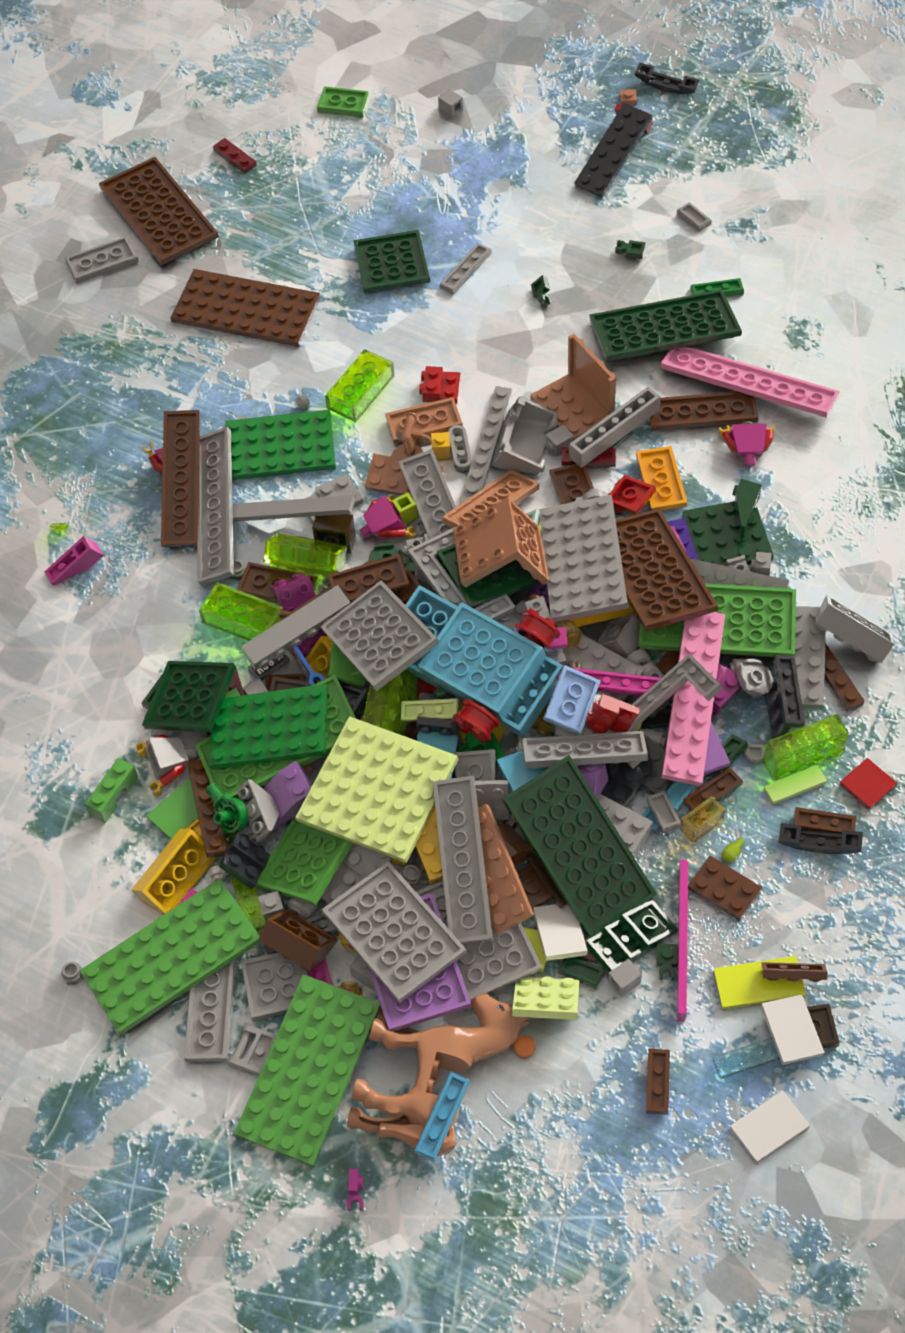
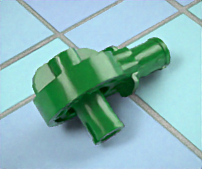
[205,783,249,833]

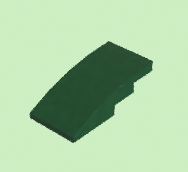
[585,899,678,974]

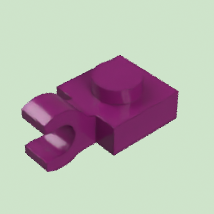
[346,1169,364,1211]

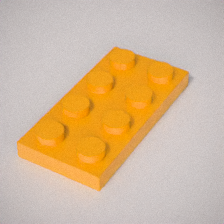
[636,446,687,511]

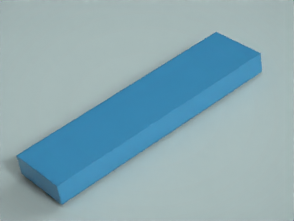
[414,1072,470,1162]

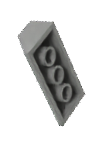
[815,595,895,663]

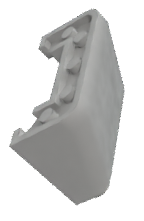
[491,396,558,474]

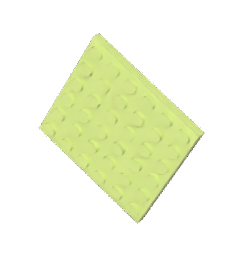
[295,716,459,863]

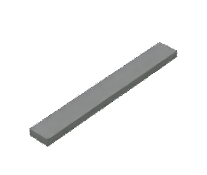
[232,495,356,522]

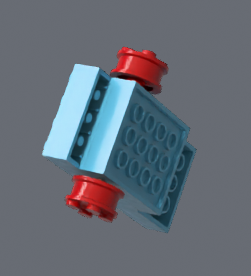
[405,585,563,743]

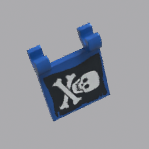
[293,645,324,686]

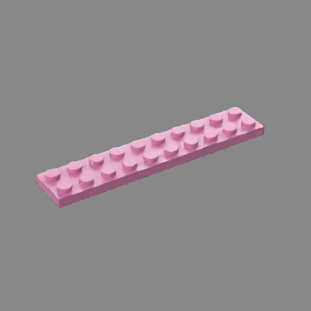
[661,346,840,418]
[661,612,725,786]

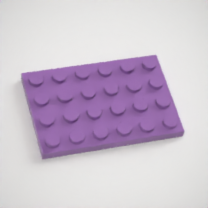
[368,893,472,1032]

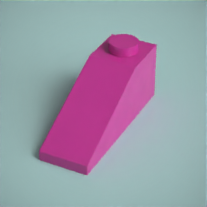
[44,536,104,585]

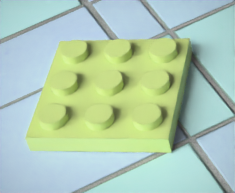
[512,976,579,1020]

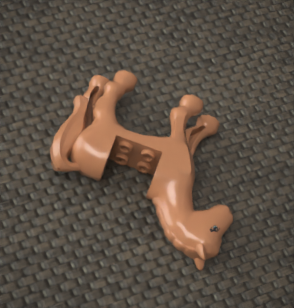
[347,994,529,1156]

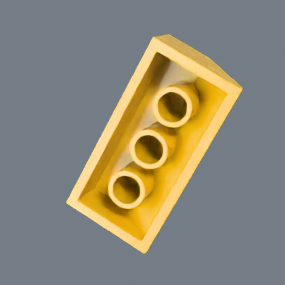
[131,829,216,915]

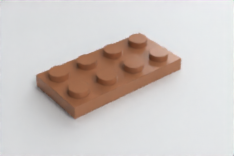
[385,397,463,444]

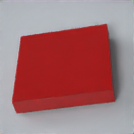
[839,758,897,810]

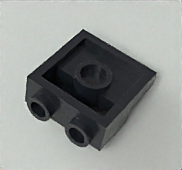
[601,762,644,807]
[219,832,270,890]

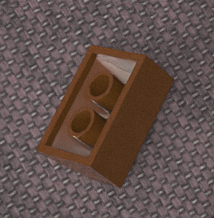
[259,909,338,971]

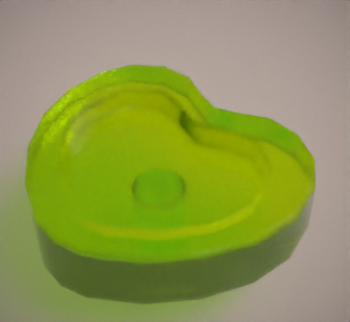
[49,523,69,534]

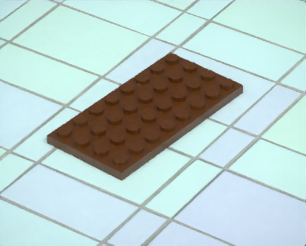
[99,157,219,265]
[170,269,321,347]
[616,509,718,631]

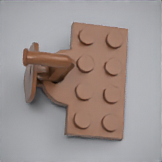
[365,412,443,497]

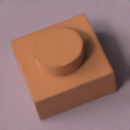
[620,89,637,105]

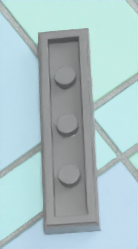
[439,243,492,295]

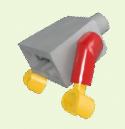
[136,734,196,796]

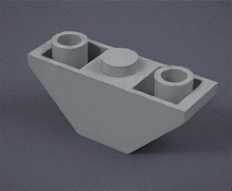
[236,779,280,842]

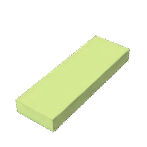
[401,699,460,722]
[763,765,827,805]

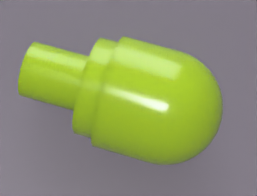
[721,837,745,863]

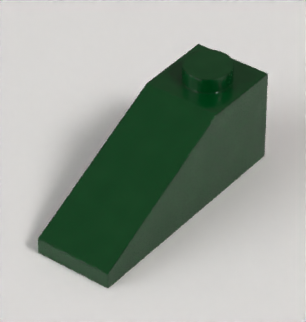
[732,479,762,538]

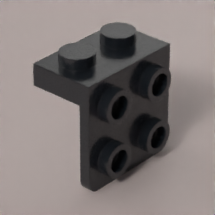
[415,692,457,736]

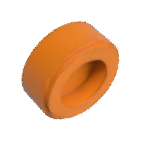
[514,1036,535,1059]

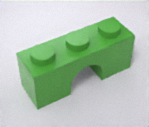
[85,758,138,823]

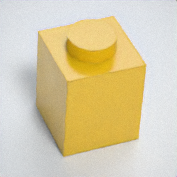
[431,432,451,460]

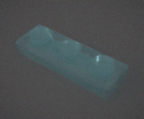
[712,1038,780,1079]

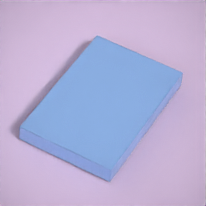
[543,665,600,735]

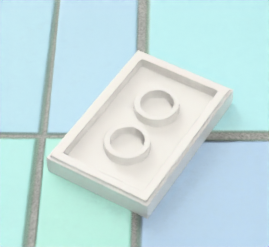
[533,904,587,961]
[761,995,824,1065]
[730,1090,810,1164]

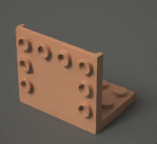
[530,334,617,440]
[453,497,550,588]

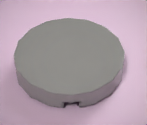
[737,659,773,697]

